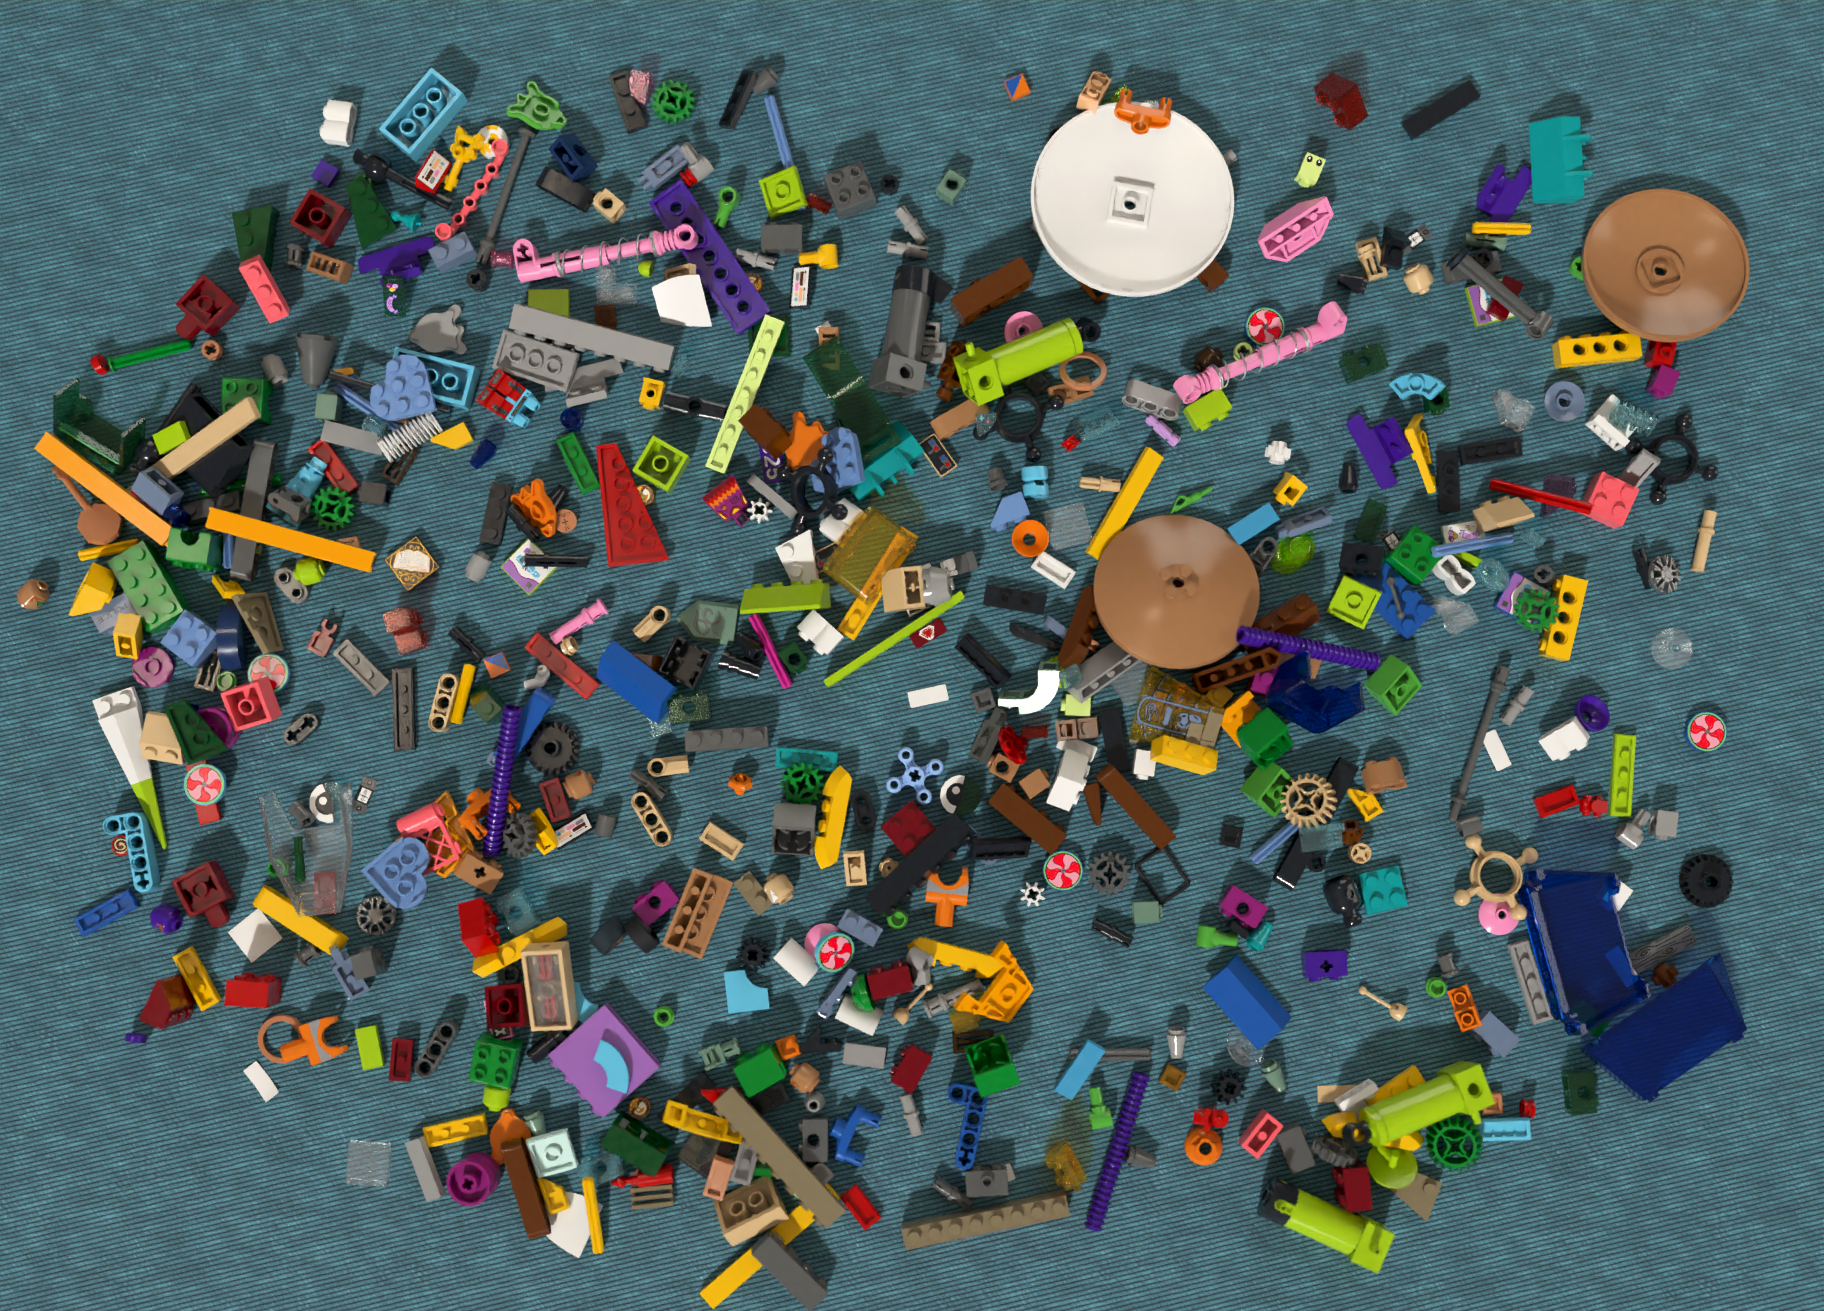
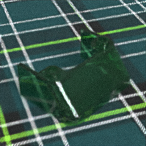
[53,377,146,475]

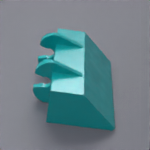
[1529,116,1594,204]
[848,420,924,503]

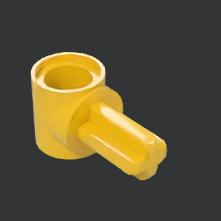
[799,244,839,269]

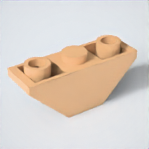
[1076,71,1112,114]

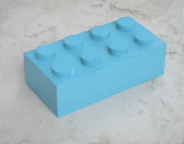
[379,67,468,162]
[392,347,480,410]

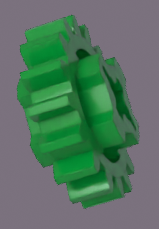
[651,79,696,125]
[310,486,357,531]
[1513,589,1559,633]
[780,761,825,805]

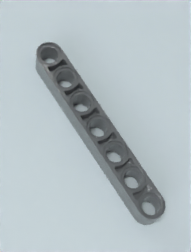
[230,439,278,581]

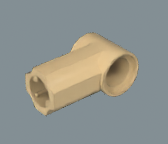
[632,606,672,643]
[647,755,689,777]

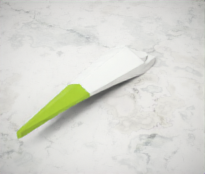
[92,686,167,849]

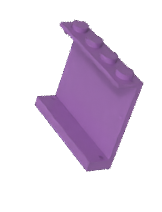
[548,1002,662,1118]

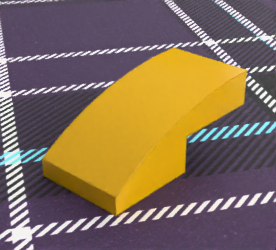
[527,807,559,855]

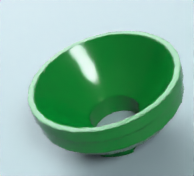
[851,973,875,1011]

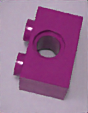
[632,880,681,927]
[1217,884,1268,929]

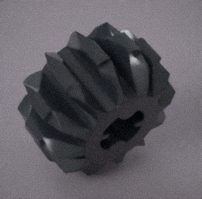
[736,937,771,972]
[1211,1069,1247,1105]

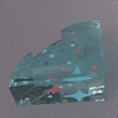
[975,412,997,436]

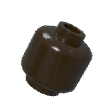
[1193,346,1224,373]

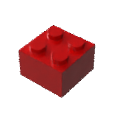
[458,897,501,958]
[224,973,282,1008]

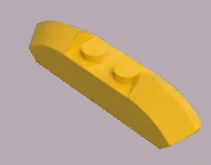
[814,766,852,869]
[472,917,567,978]
[907,936,1004,978]
[1322,1112,1424,1151]

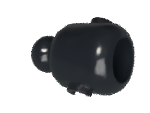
[1322,874,1362,927]

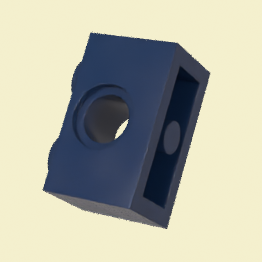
[549,134,598,181]

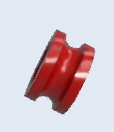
[679,168,698,188]
[1061,434,1081,453]
[1519,1099,1536,1118]

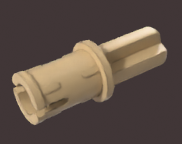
[1079,476,1121,493]

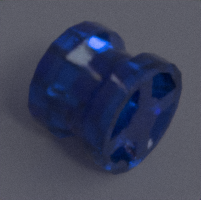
[163,504,191,529]

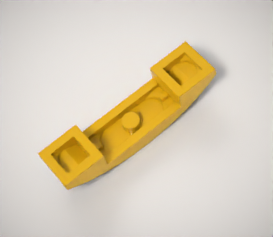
[662,1100,743,1144]

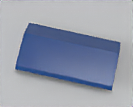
[596,640,677,724]
[1202,955,1292,1050]

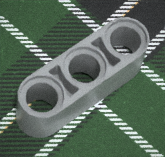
[1122,380,1183,420]

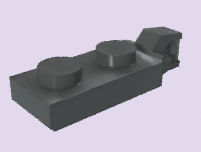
[968,707,1008,765]

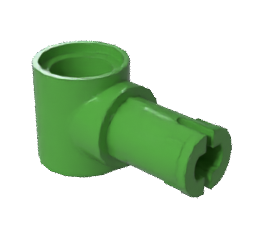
[713,187,741,228]
[1196,925,1238,948]
[1089,1086,1113,1130]

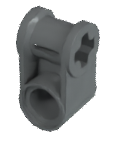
[1248,537,1278,577]

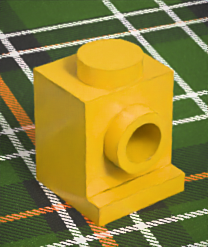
[639,377,666,411]
[1272,472,1308,506]

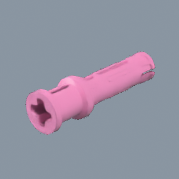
[549,598,609,645]

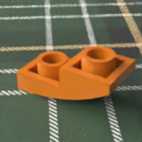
[1447,984,1482,1032]

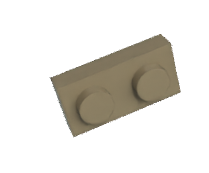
[733,871,775,916]

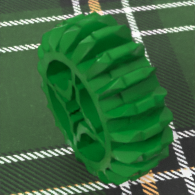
[1425,1115,1484,1172]

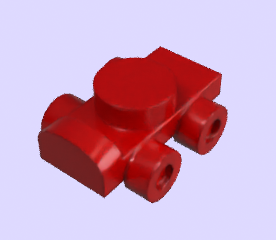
[1579,795,1608,817]

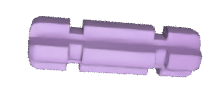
[1145,414,1180,447]

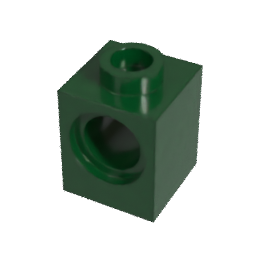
[1421,383,1450,416]
[778,641,810,675]

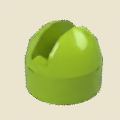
[638,260,654,277]

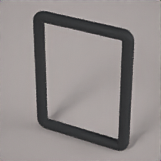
[1135,847,1190,905]

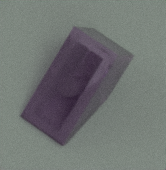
[1540,474,1577,518]

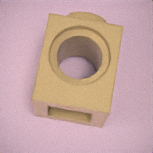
[592,188,627,224]

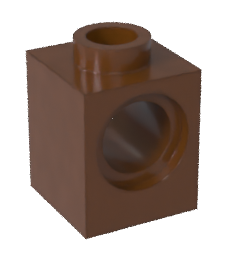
[1196,259,1229,293]

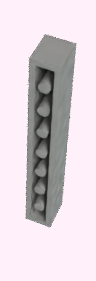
[509,303,676,373]

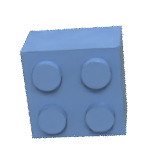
[160,609,217,668]

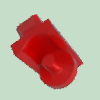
[1193,1104,1229,1131]

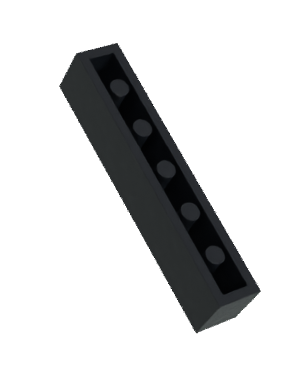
[865,813,975,917]

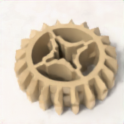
[1280,773,1337,829]

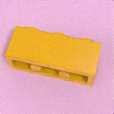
[1150,735,1218,775]

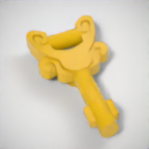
[444,126,485,192]

